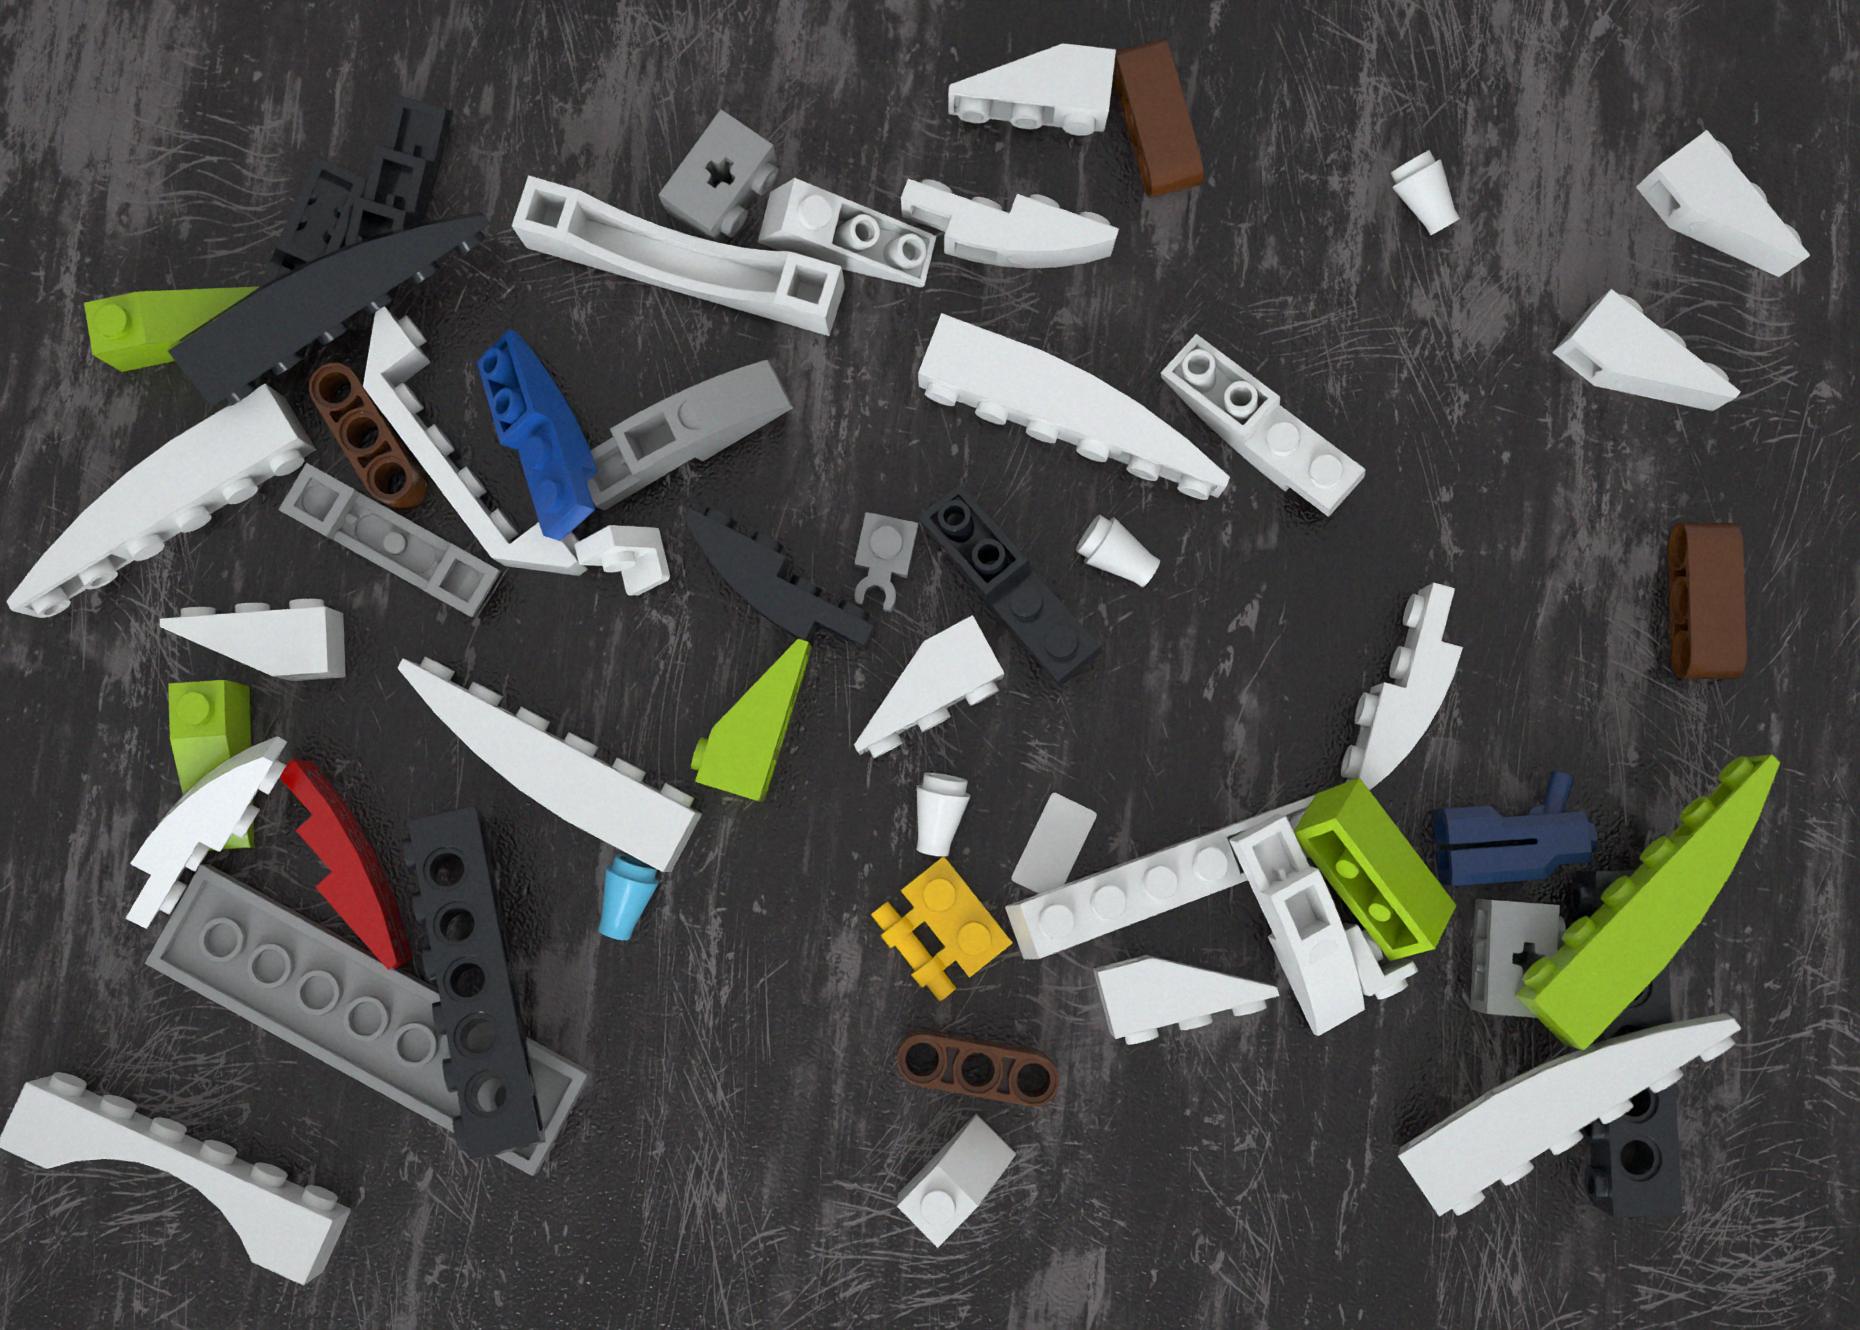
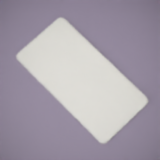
[1012,793,1097,894]

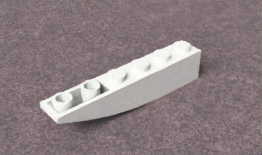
[918,313,1230,500]
[6,384,316,618]
[398,656,702,872]
[1005,795,1315,959]
[1398,1013,1741,1217]

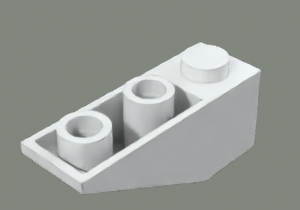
[948,43,1116,135]
[1636,130,1810,277]
[758,178,936,287]
[1553,289,1741,411]
[160,599,346,681]
[854,615,1004,758]
[1093,955,1279,1045]

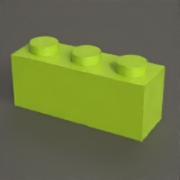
[1293,778,1457,961]

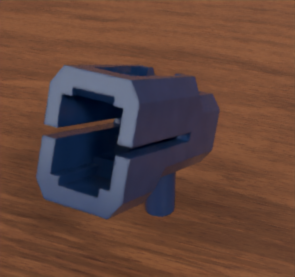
[1432,771,1598,886]

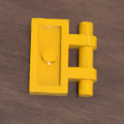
[871,856,1012,1002]

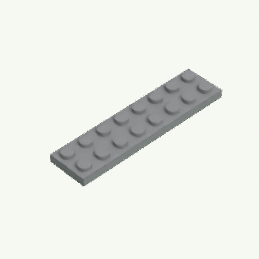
[145,864,592,1176]

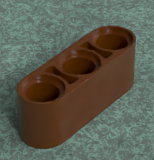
[1113,39,1203,198]
[309,363,428,511]
[1668,522,1747,679]
[897,1029,1059,1107]

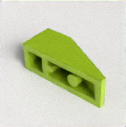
[84,287,259,372]
[691,639,812,802]
[168,680,255,851]

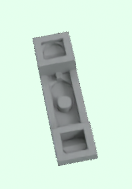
[278,463,501,618]

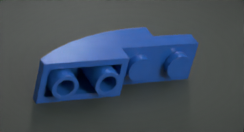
[477,329,598,541]

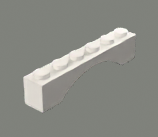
[512,175,845,336]
[0,1072,351,1285]

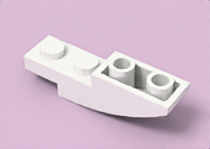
[901,179,1119,268]
[1161,334,1366,517]
[1341,582,1463,791]
[126,737,287,929]
[1229,814,1365,1036]

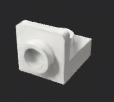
[574,525,670,595]
[1342,923,1418,999]

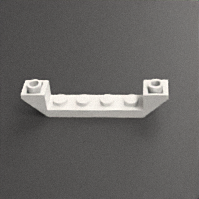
[363,306,588,576]

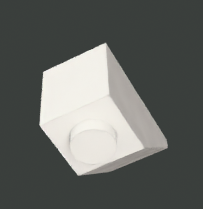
[897,1113,1016,1248]

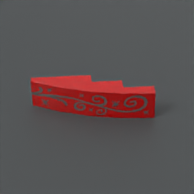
[279,759,413,970]

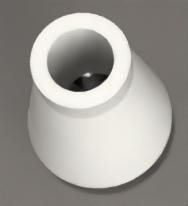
[1391,150,1460,236]
[1076,515,1160,587]
[916,773,971,856]

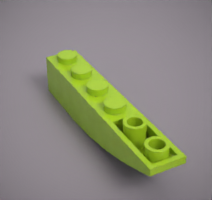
[1515,754,1780,1051]

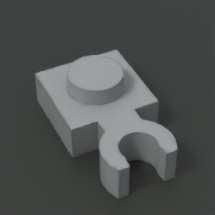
[854,512,919,613]

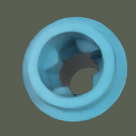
[598,854,659,940]

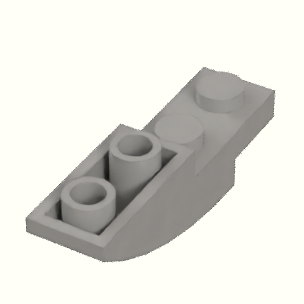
[587,360,794,510]

